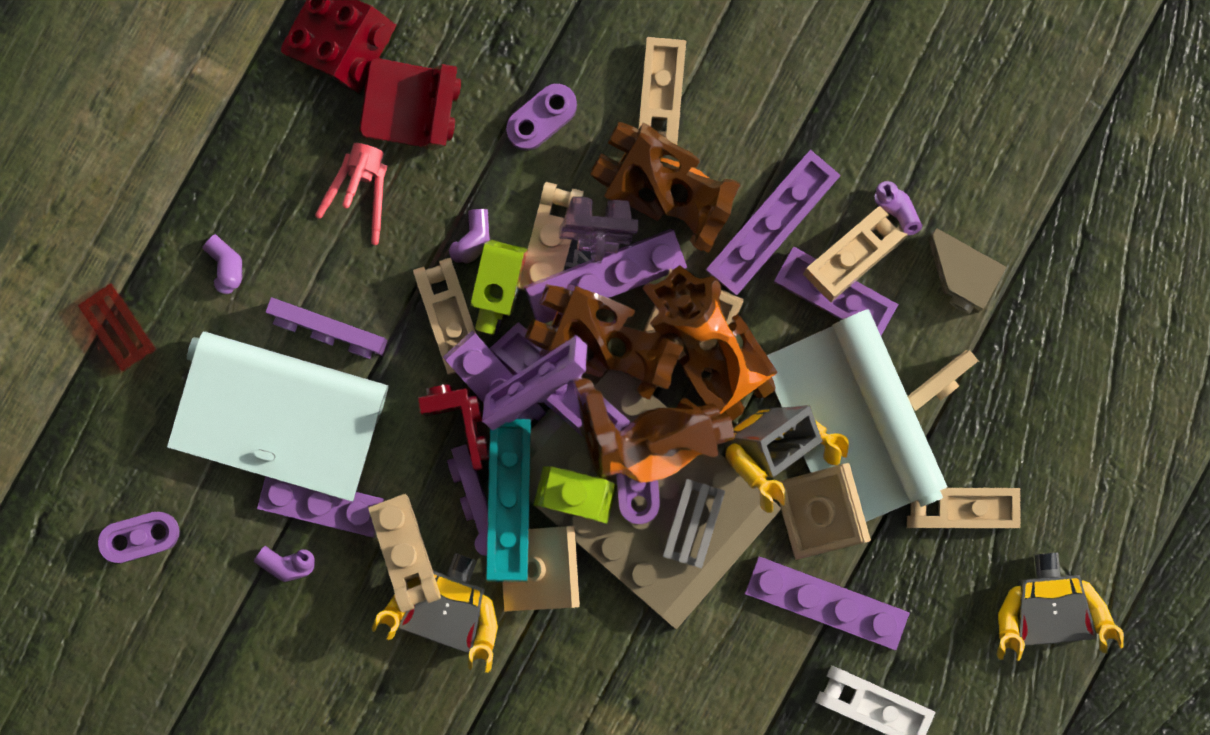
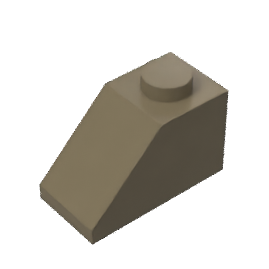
[928,228,1007,314]

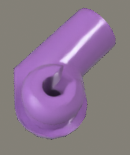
[874,181,922,236]
[449,209,490,264]
[202,234,242,294]
[254,546,315,582]

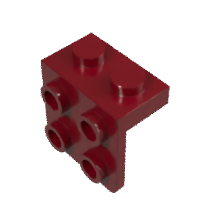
[281,0,397,94]
[359,58,461,150]
[418,384,489,471]

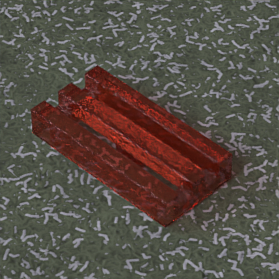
[78,283,157,372]

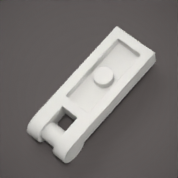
[815,665,936,735]

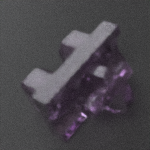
[559,196,638,264]

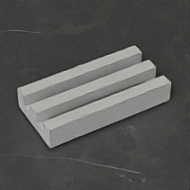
[663,479,725,569]

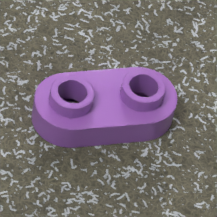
[507,84,577,151]
[617,473,660,524]
[98,512,179,563]

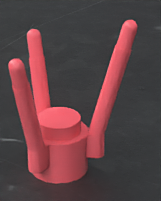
[315,143,388,246]

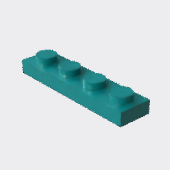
[487,419,531,582]

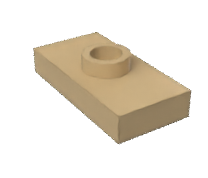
[907,350,978,412]

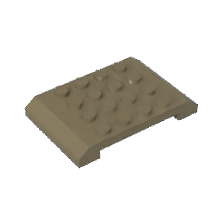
[529,369,782,629]

